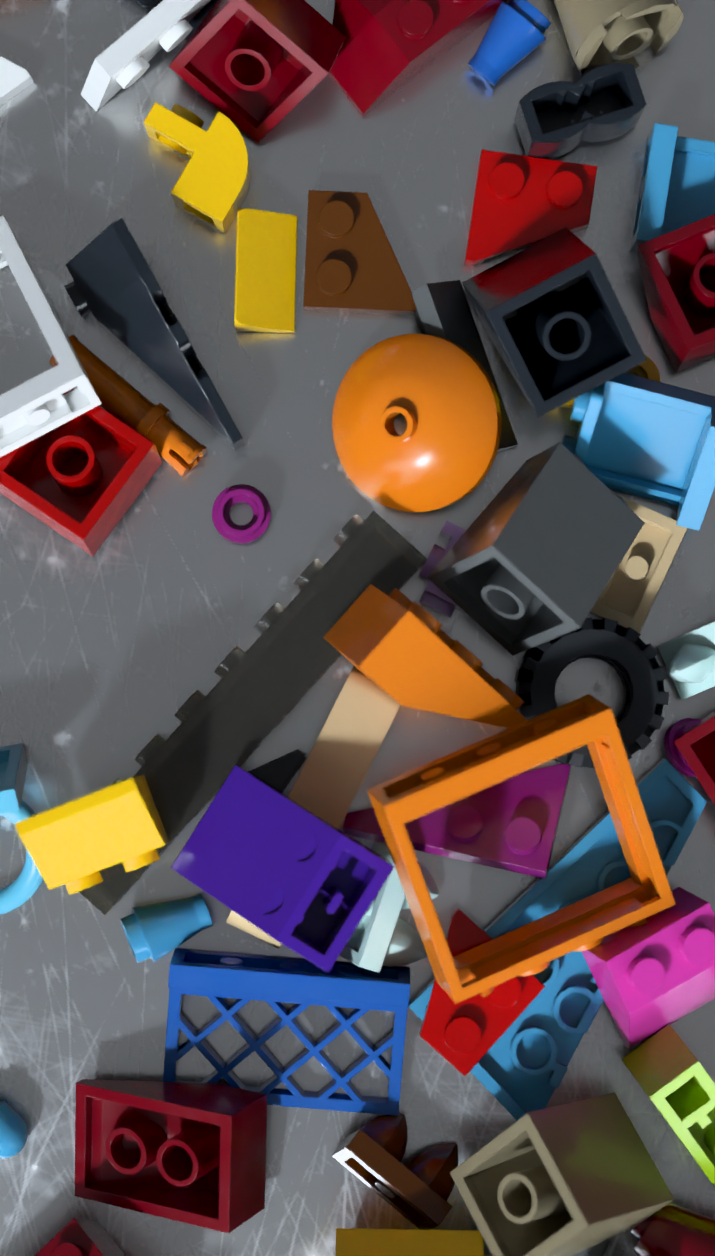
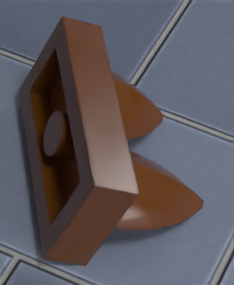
[332,1113,459,1230]

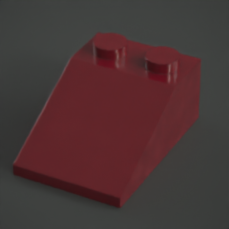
[75,1079,267,1233]

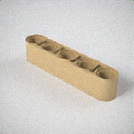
[226,666,401,949]

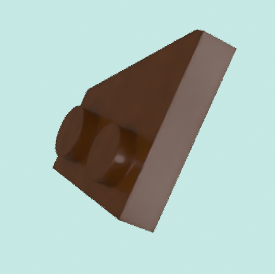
[303,190,416,315]

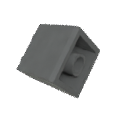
[428,442,645,656]

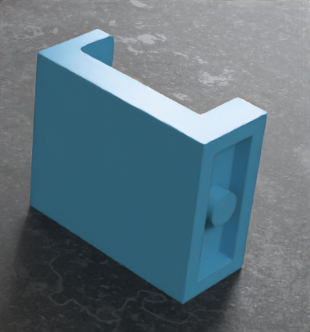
[630,123,715,252]
[561,373,715,531]

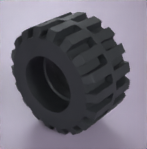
[514,617,669,768]

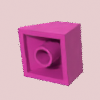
[582,887,715,1048]

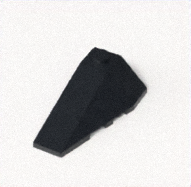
[64,218,245,451]

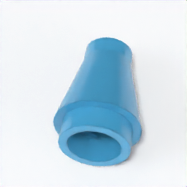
[120,893,213,963]

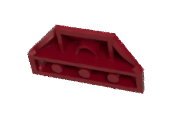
[329,0,510,117]

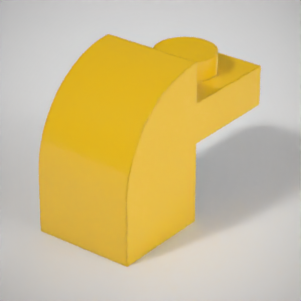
[143,102,251,234]

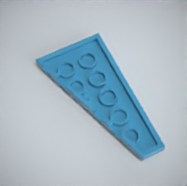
[408,758,707,1121]

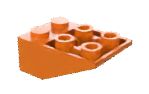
[323,584,527,728]

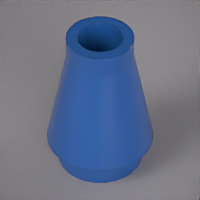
[467,0,551,86]

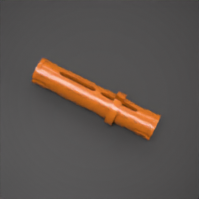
[49,335,207,477]

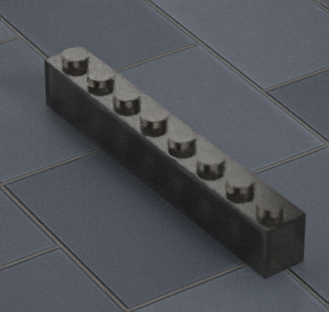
[79,510,427,915]

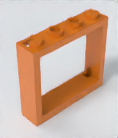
[367,694,675,1004]

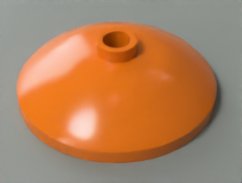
[332,334,502,512]

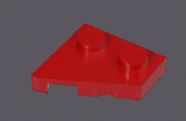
[464,149,597,266]
[419,907,545,1076]

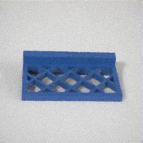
[163,948,410,1116]

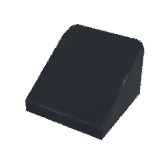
[248,749,307,793]

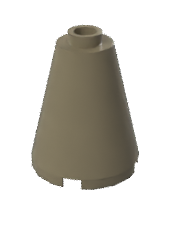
[554,0,684,75]

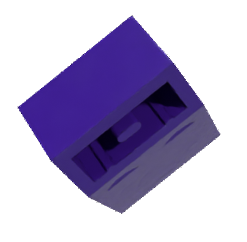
[171,764,394,972]

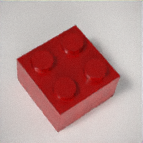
[0,388,162,557]

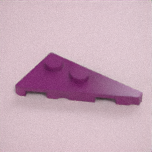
[343,764,571,879]

